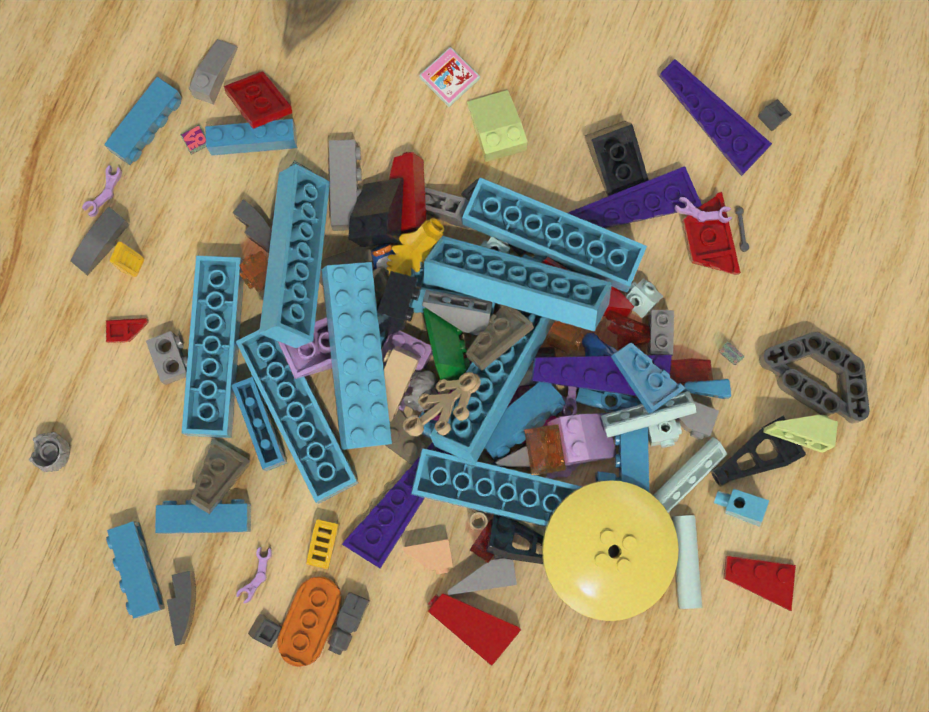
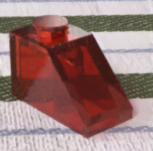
[670,358,713,385]

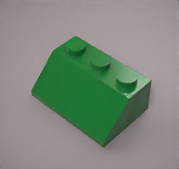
[423,308,470,381]

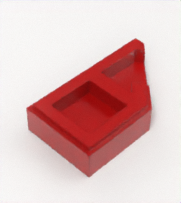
[106,318,149,343]

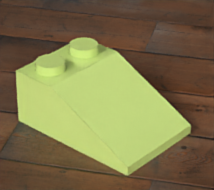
[467,90,528,162]

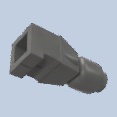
[328,592,370,655]

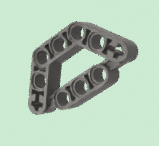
[759,332,870,424]

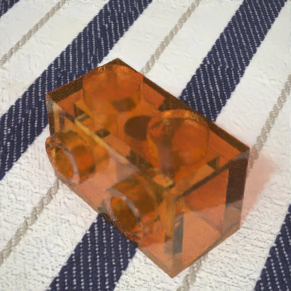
[239,251,268,293]
[546,320,584,355]
[524,424,566,475]

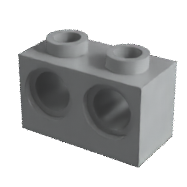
[647,310,674,356]
[146,331,188,385]

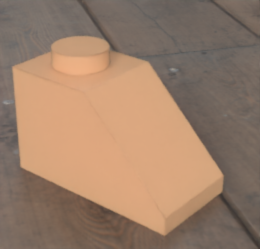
[403,539,453,575]

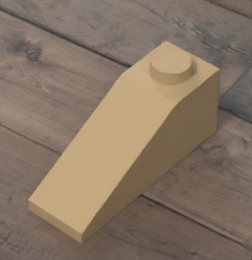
[383,346,421,421]

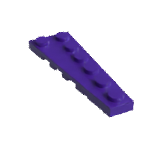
[659,59,772,176]
[568,166,702,228]
[531,355,672,396]
[342,442,452,569]

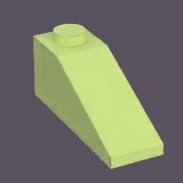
[763,415,838,453]

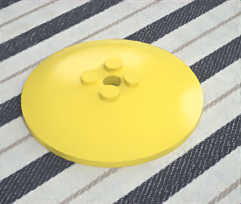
[542,480,679,621]

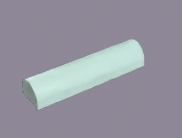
[601,391,696,438]
[653,437,727,513]
[672,515,702,609]

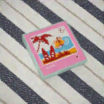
[419,47,480,107]

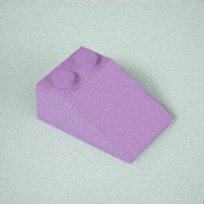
[278,317,332,379]
[381,331,433,411]
[547,413,616,467]

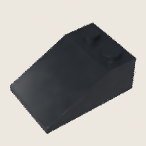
[585,121,649,196]
[348,178,404,247]
[377,271,421,338]

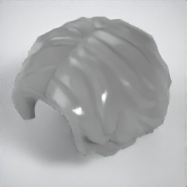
[404,370,438,412]
[29,432,70,472]

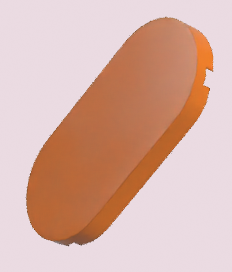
[277,577,342,667]

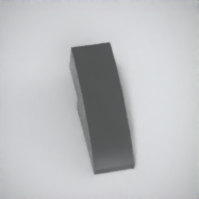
[233,199,272,253]
[71,207,129,276]
[167,571,196,646]

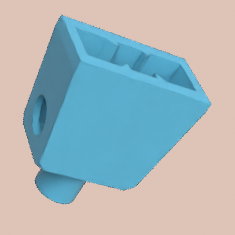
[714,489,769,527]

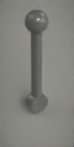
[735,207,749,252]

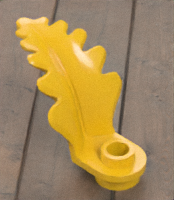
[386,218,444,276]

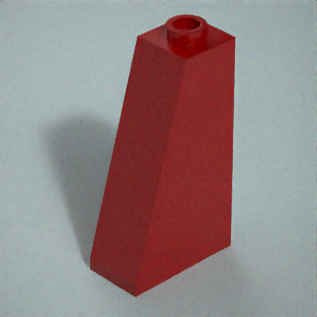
[389,152,426,235]
[427,593,521,666]

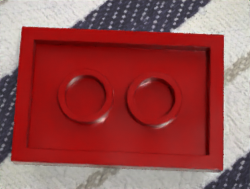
[224,71,293,129]

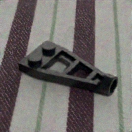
[711,415,806,487]
[486,515,544,564]

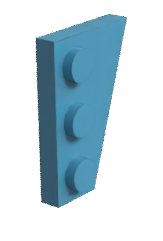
[611,343,686,414]

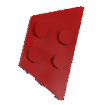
[682,192,741,275]

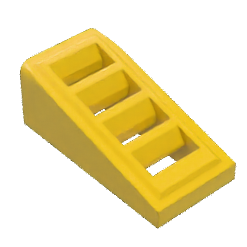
[109,242,144,277]
[306,519,340,569]

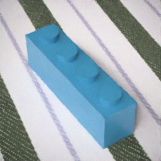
[104,77,182,165]
[205,119,297,156]
[232,377,287,472]
[484,382,566,461]
[614,427,649,492]
[155,499,251,534]
[106,521,165,619]

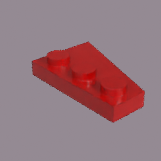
[724,556,796,611]

